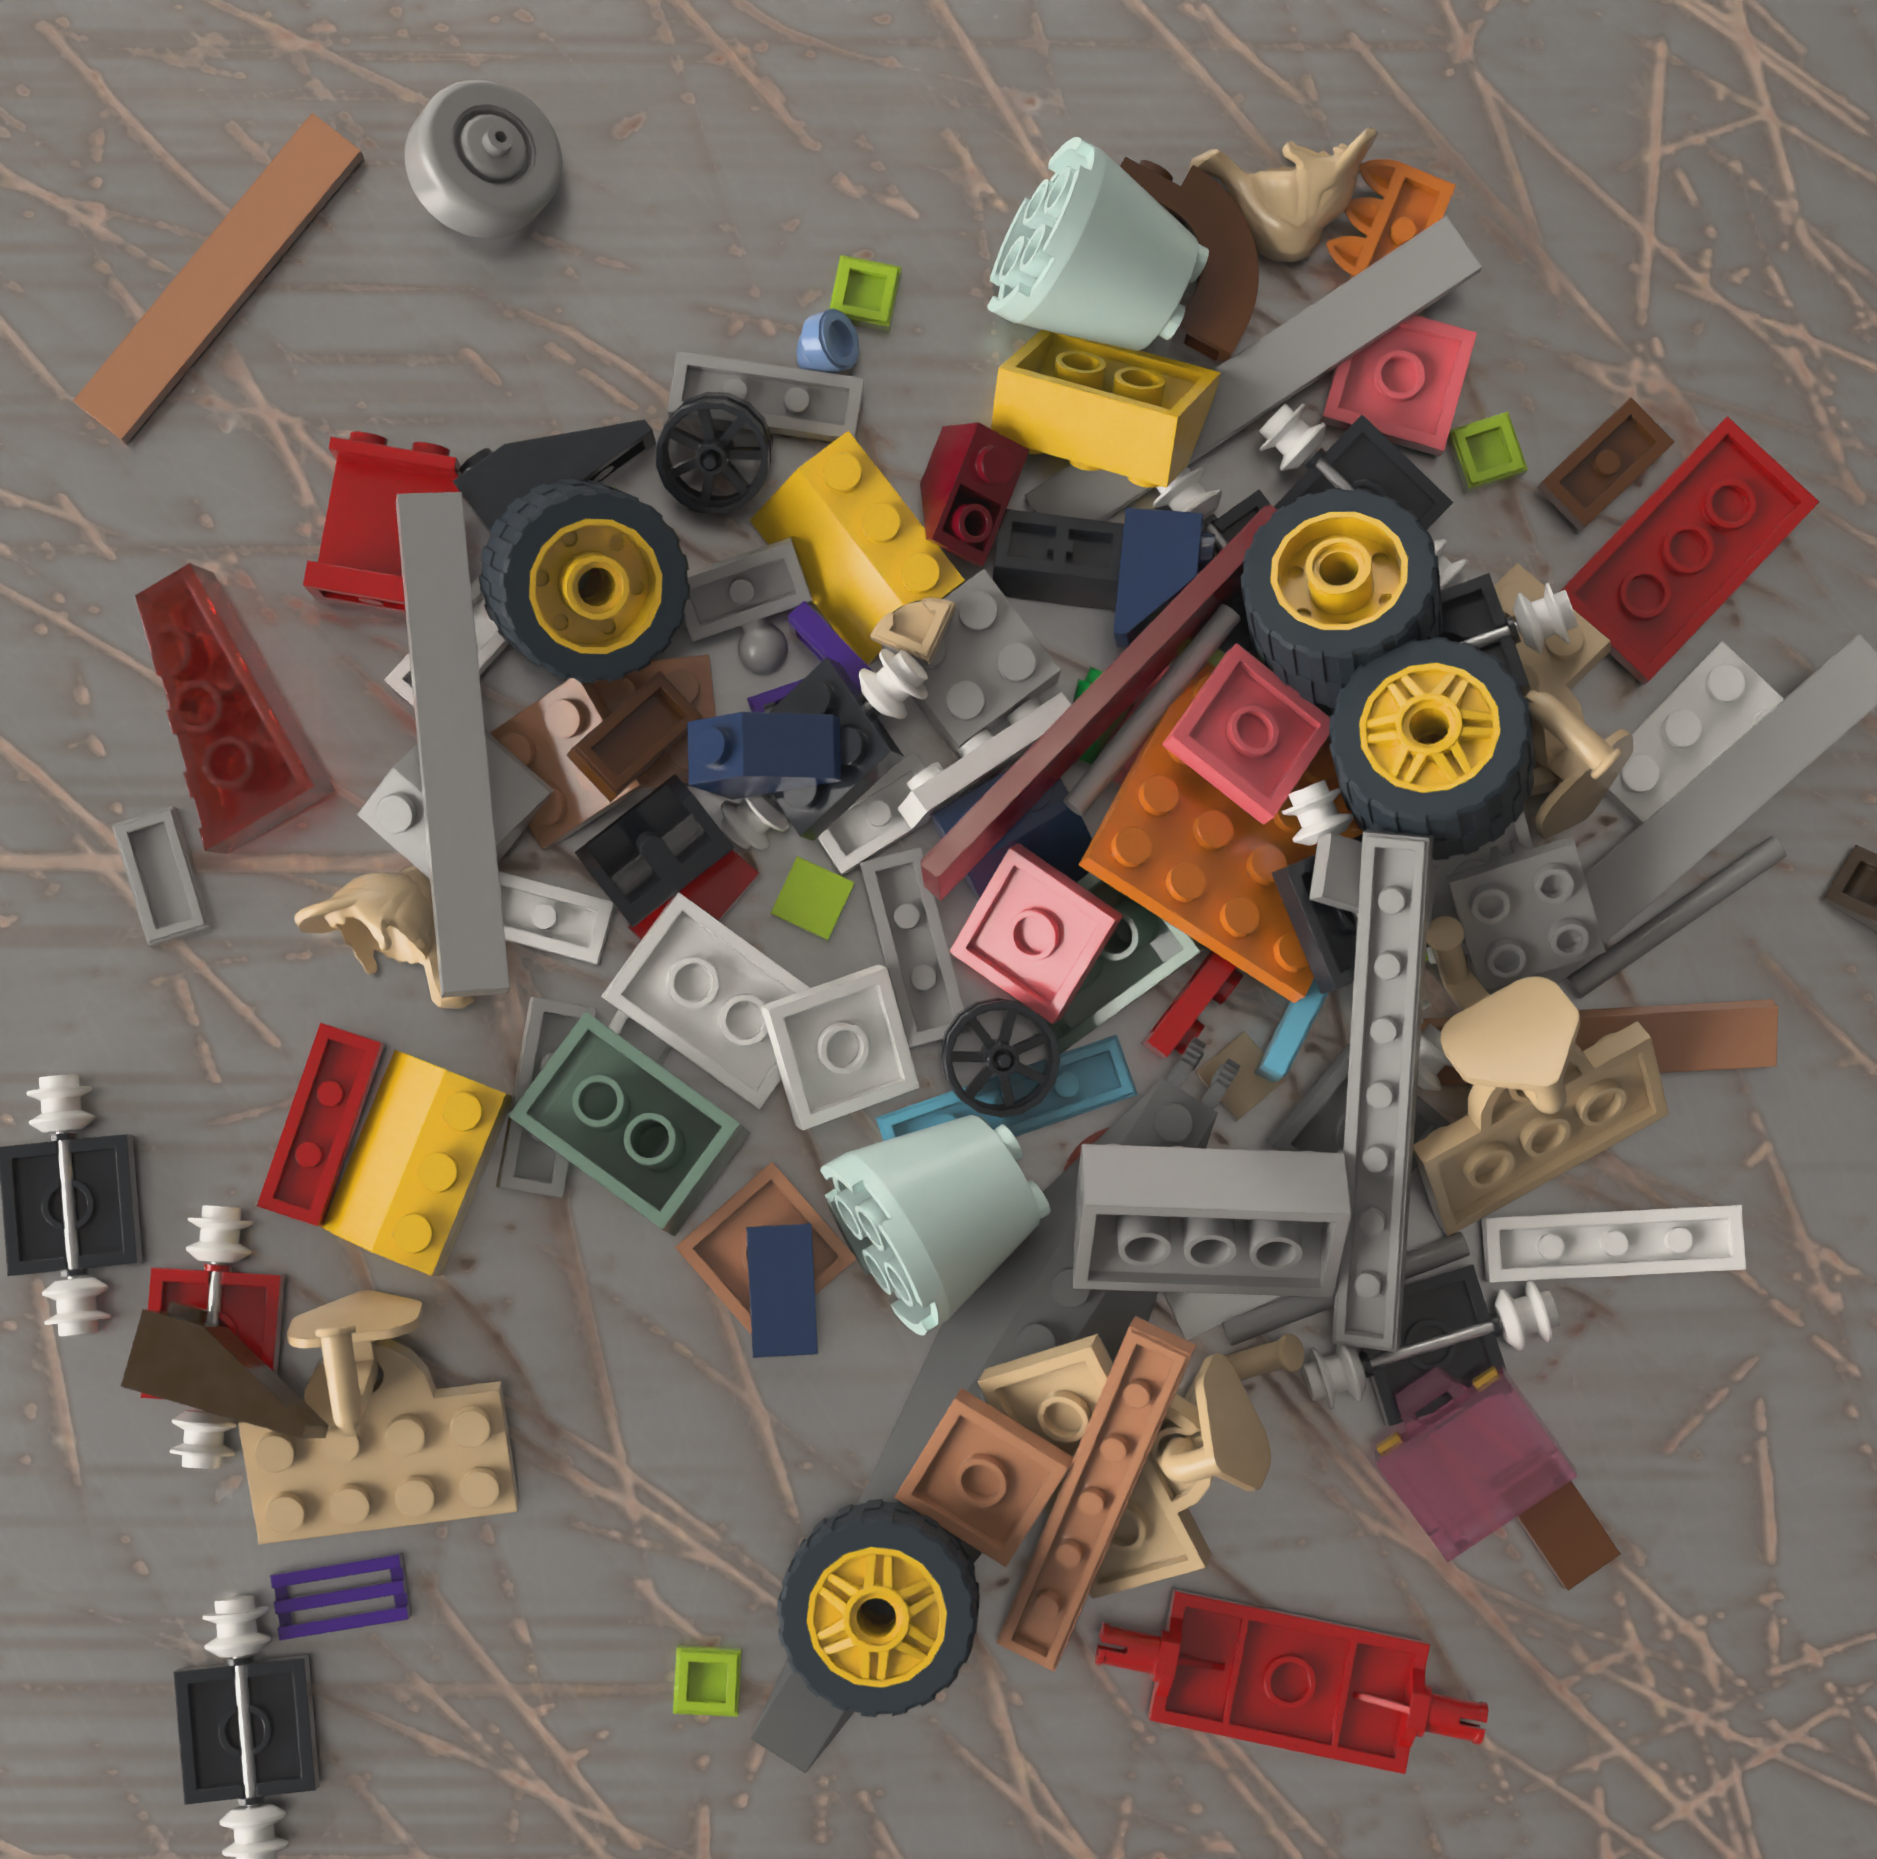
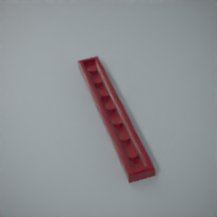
[921,504,1277,901]

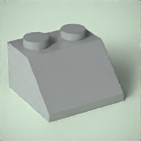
[357,730,554,879]

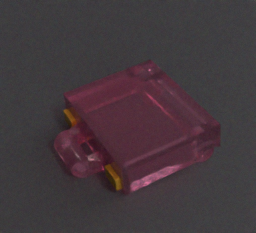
[1375,1365,1577,1562]

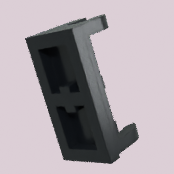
[992,509,1124,610]

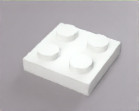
[761,964,920,1130]

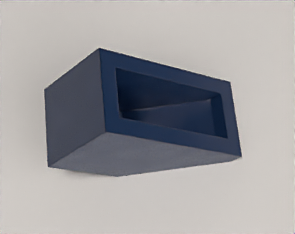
[1113,508,1215,648]
[687,712,841,800]

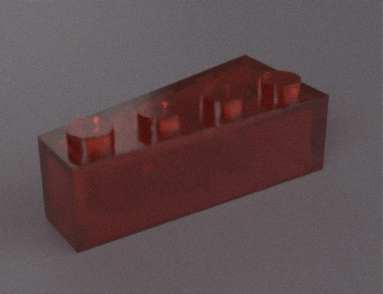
[135,563,336,854]

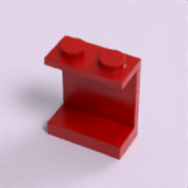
[303,431,462,613]

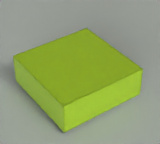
[829,255,902,333]
[1447,412,1528,494]
[770,856,855,942]
[673,1645,742,1717]

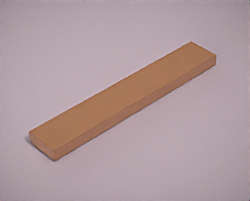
[73,113,364,444]
[1417,999,1778,1087]
[996,1316,1197,1672]

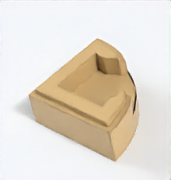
[870,597,957,665]

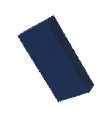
[746,1223,818,1358]

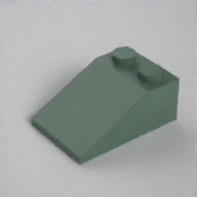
[1015,873,1207,1054]
[508,1011,750,1237]

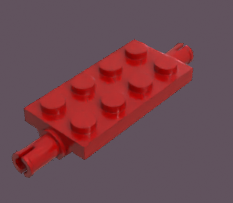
[1095,1588,1488,1774]

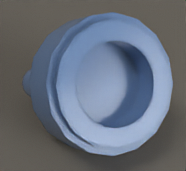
[796,309,859,374]

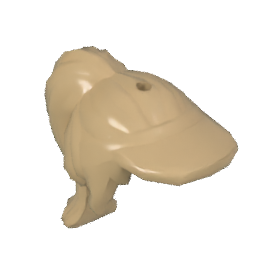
[1188,127,1378,262]
[295,865,474,1009]

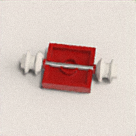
[140,1205,285,1469]

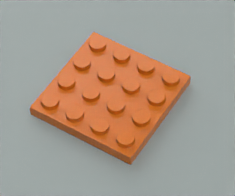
[1079,662,1363,1003]

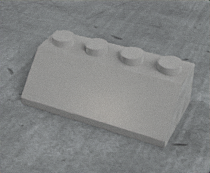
[1073,1144,1351,1297]

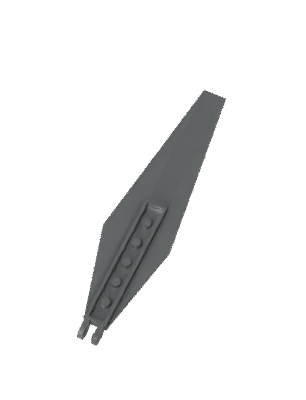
[750,1037,1240,1773]

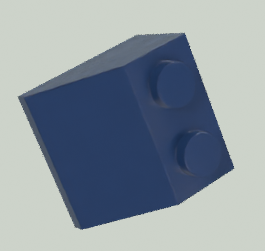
[931,769,1092,901]

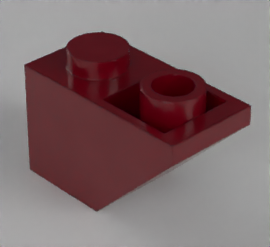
[920,422,1030,567]

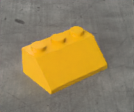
[991,329,1221,488]
[749,430,965,666]
[322,1050,512,1276]

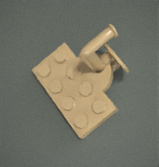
[1494,563,1633,839]
[1413,916,1669,1237]
[238,1290,519,1544]
[978,1334,1305,1599]

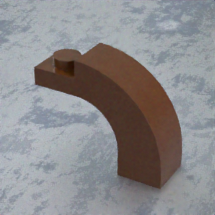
[1120,156,1259,366]

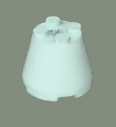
[987,137,1209,351]
[820,1115,1051,1335]

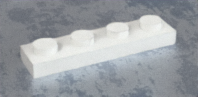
[1481,1205,1746,1282]

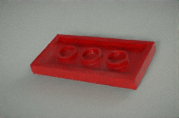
[1559,416,1819,685]

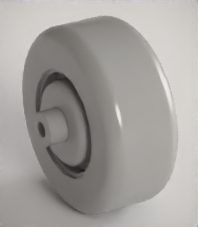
[404,80,562,239]

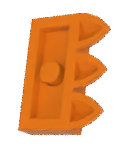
[1326,159,1456,280]

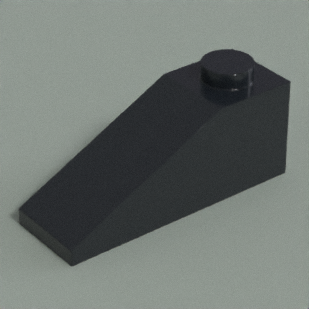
[453,419,656,535]

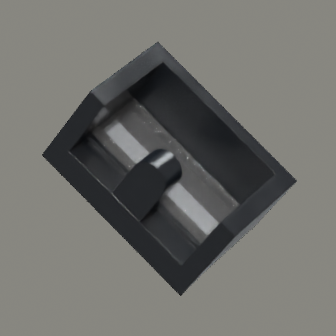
[575,774,734,927]

